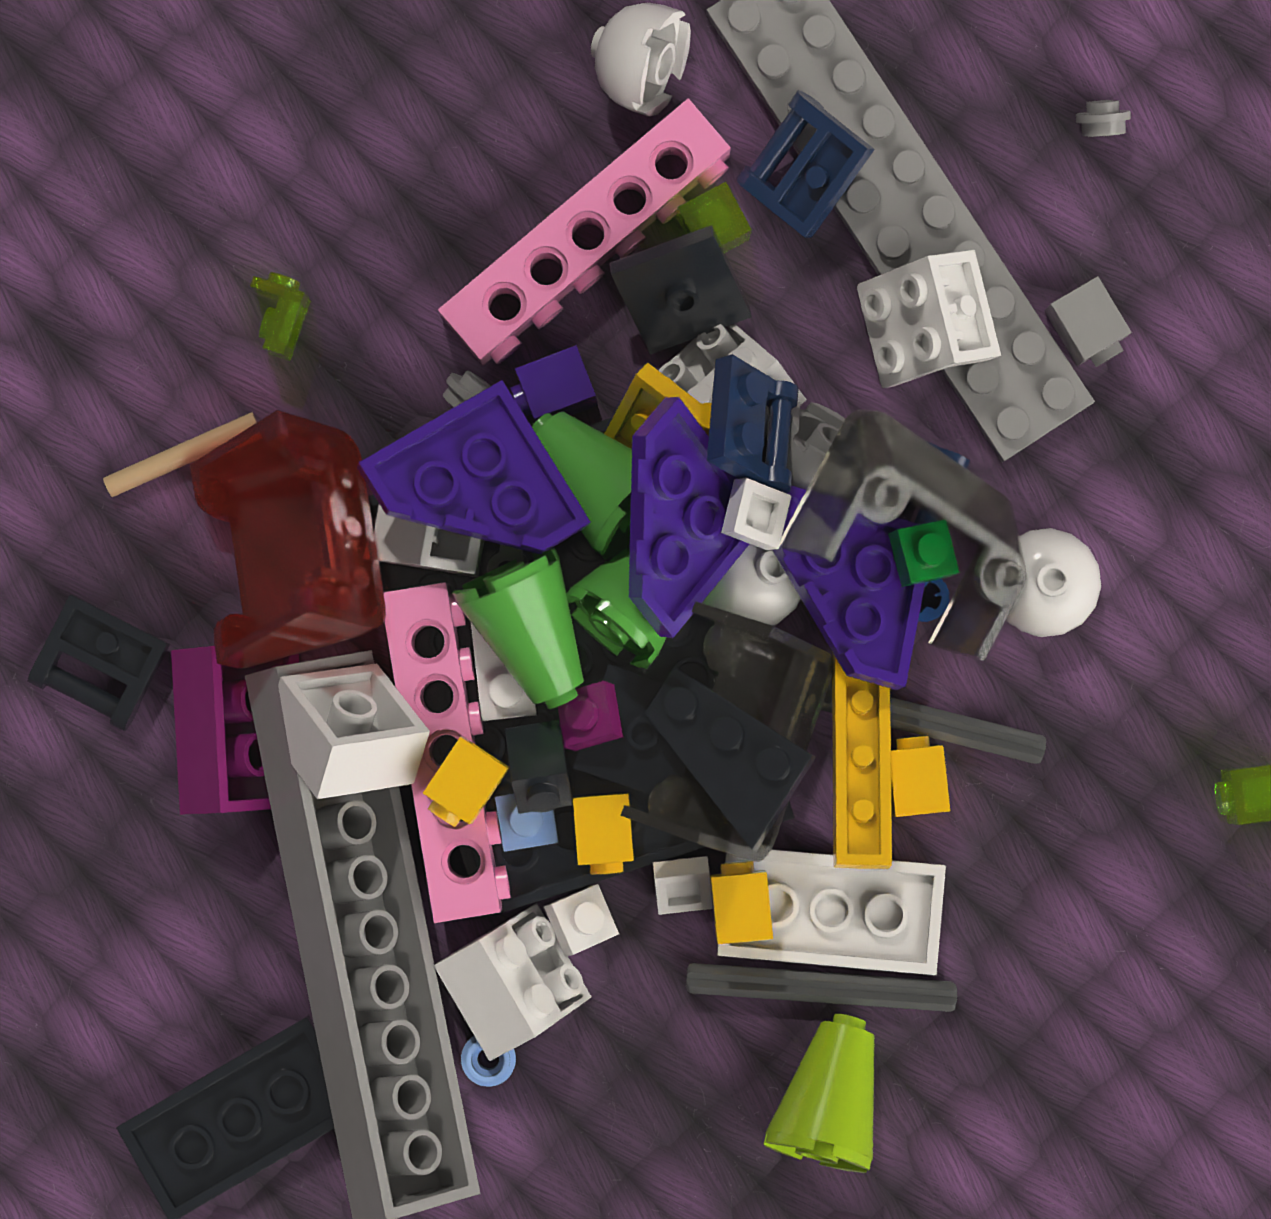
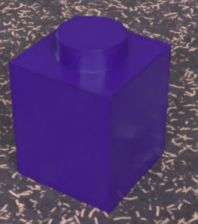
[510,345,598,422]

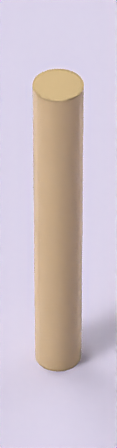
[103,412,261,497]

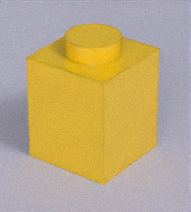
[891,736,950,817]
[423,737,510,827]
[573,793,634,875]
[710,861,773,944]

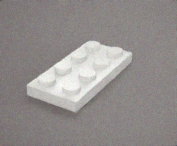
[717,845,946,975]

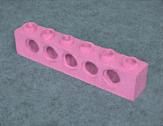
[438,98,731,366]
[380,582,511,923]

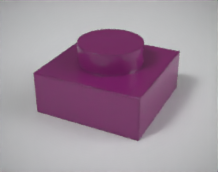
[558,681,623,751]

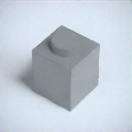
[1044,276,1132,367]

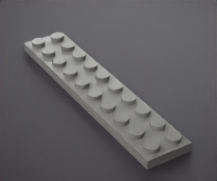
[706,0,1095,463]

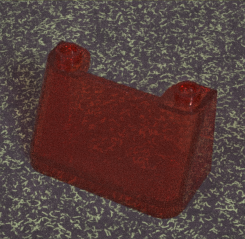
[190,410,386,668]

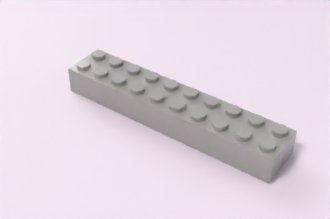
[245,650,480,1219]

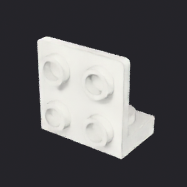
[857,250,1001,388]

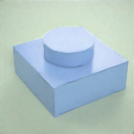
[495,794,559,852]

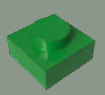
[888,519,960,587]

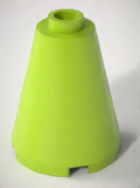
[764,1014,874,1173]

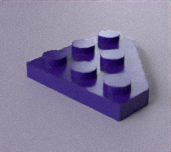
[357,380,591,554]
[629,397,749,638]
[772,486,925,690]

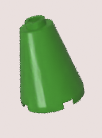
[532,412,632,560]
[567,544,667,669]
[453,547,584,709]

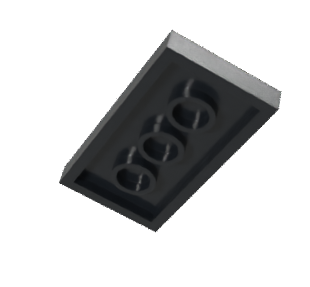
[116,1015,334,1219]

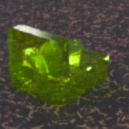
[250,272,311,361]

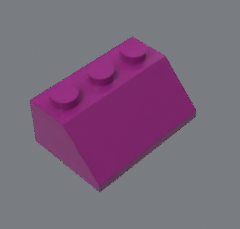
[171,644,299,815]

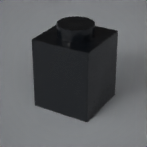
[505,720,573,814]

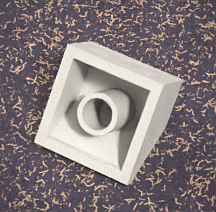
[278,663,430,799]

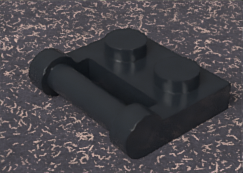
[27,594,170,731]

